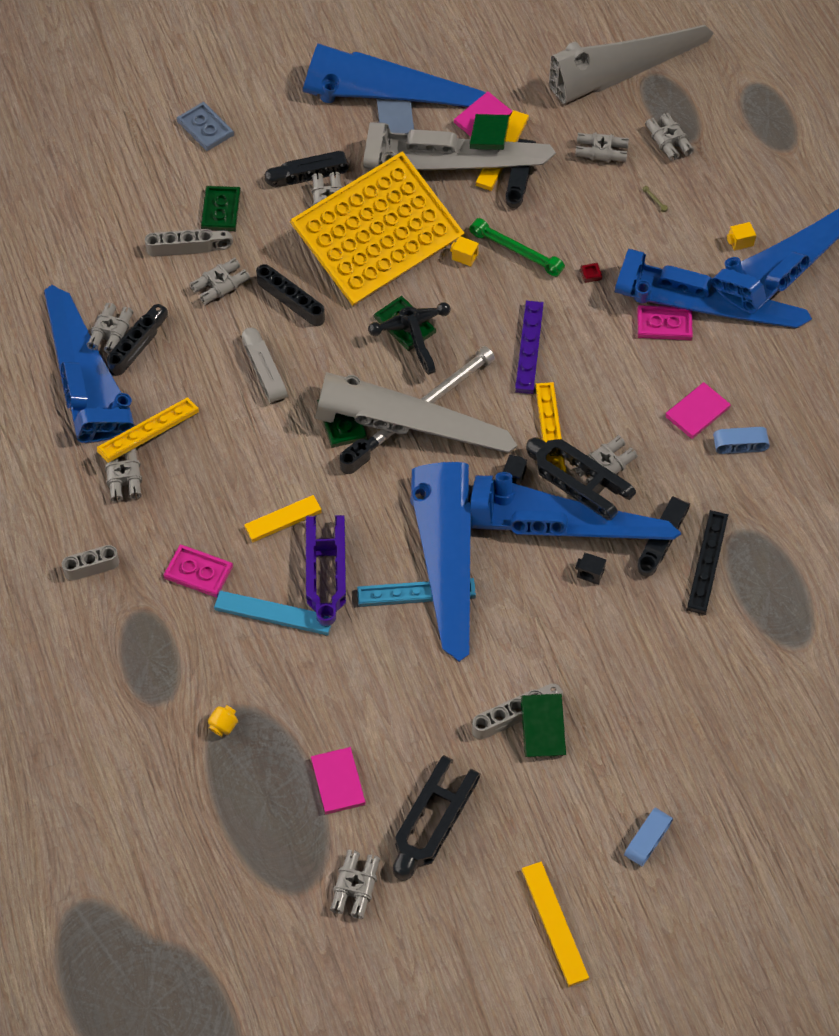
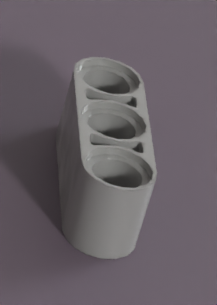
[62,545,120,581]

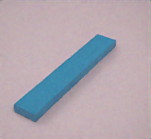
[357,578,476,607]
[214,591,331,636]

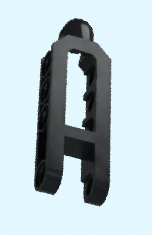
[526,437,636,520]
[393,755,481,881]

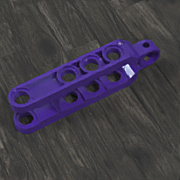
[306,515,346,626]

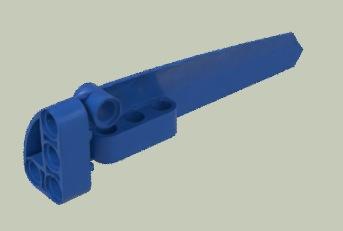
[303,43,485,107]
[711,209,839,314]
[410,462,471,662]
[471,472,681,540]

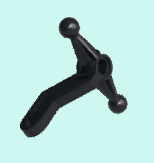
[368,302,451,375]

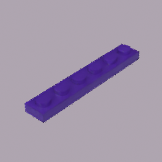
[515,300,544,394]

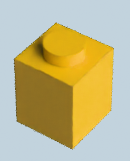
[727,222,756,251]
[450,236,479,267]

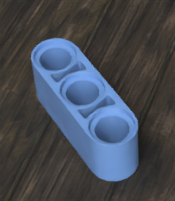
[713,427,770,454]
[624,807,673,867]

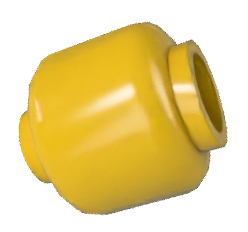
[208,705,238,737]

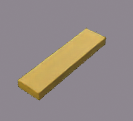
[244,495,322,543]

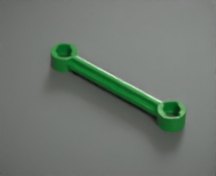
[469,218,565,277]

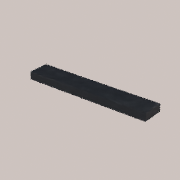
[686,510,729,615]

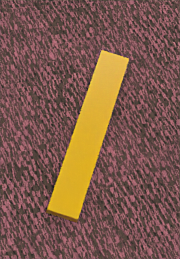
[476,110,529,191]
[535,382,567,473]
[97,397,199,463]
[522,861,589,987]

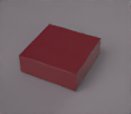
[580,263,602,283]

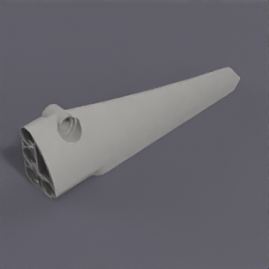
[549,25,714,104]
[363,122,556,170]
[315,372,517,453]

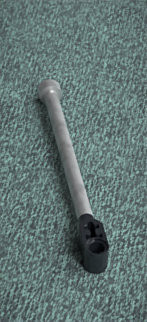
[339,346,495,474]

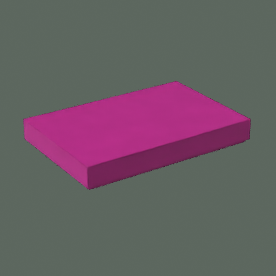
[453,92,513,137]
[637,305,693,340]
[665,382,731,439]
[163,544,233,598]
[311,747,366,815]

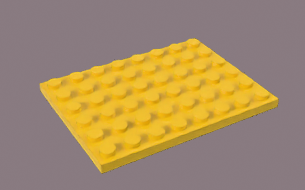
[290,151,465,306]

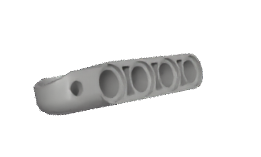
[144,229,233,256]
[242,327,288,403]
[472,684,564,739]

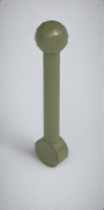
[643,186,668,212]

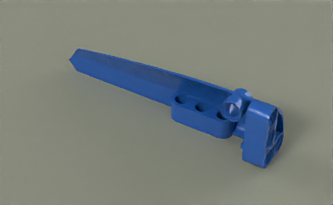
[614,248,812,328]
[44,285,134,443]

